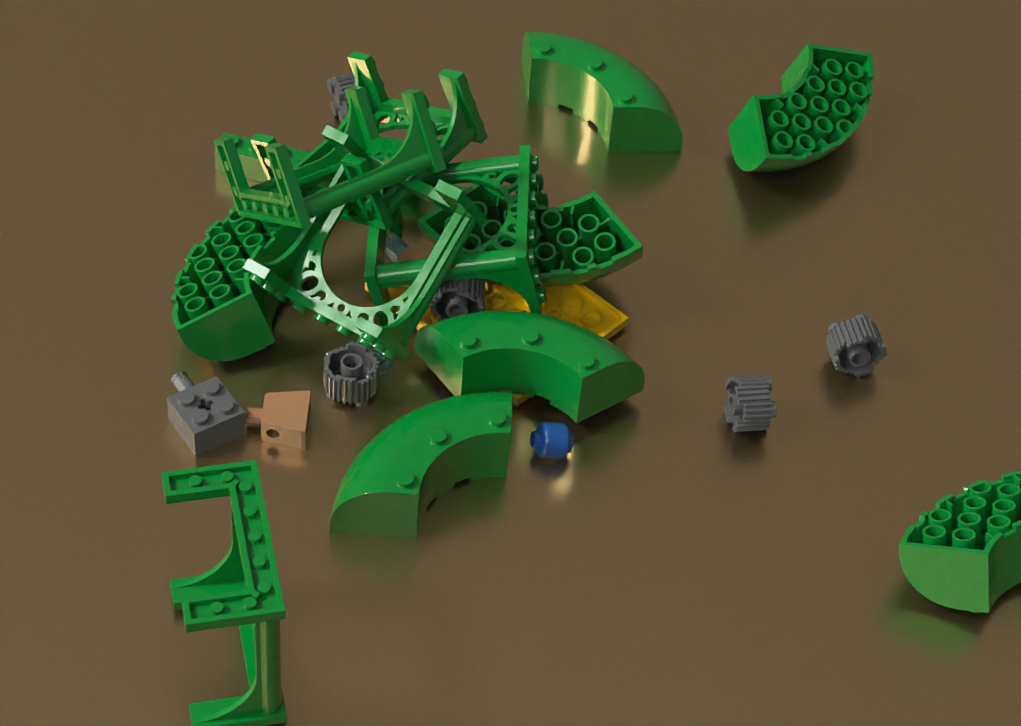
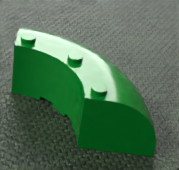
[521,31,683,152]
[728,44,874,172]
[418,184,643,287]
[171,206,316,361]
[415,310,645,423]
[329,392,512,538]
[899,471,1021,613]

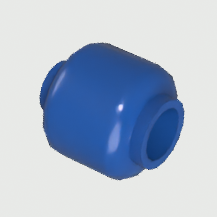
[530,422,574,459]

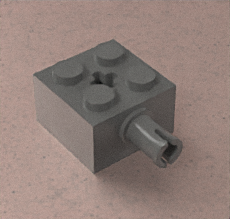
[167,371,245,456]

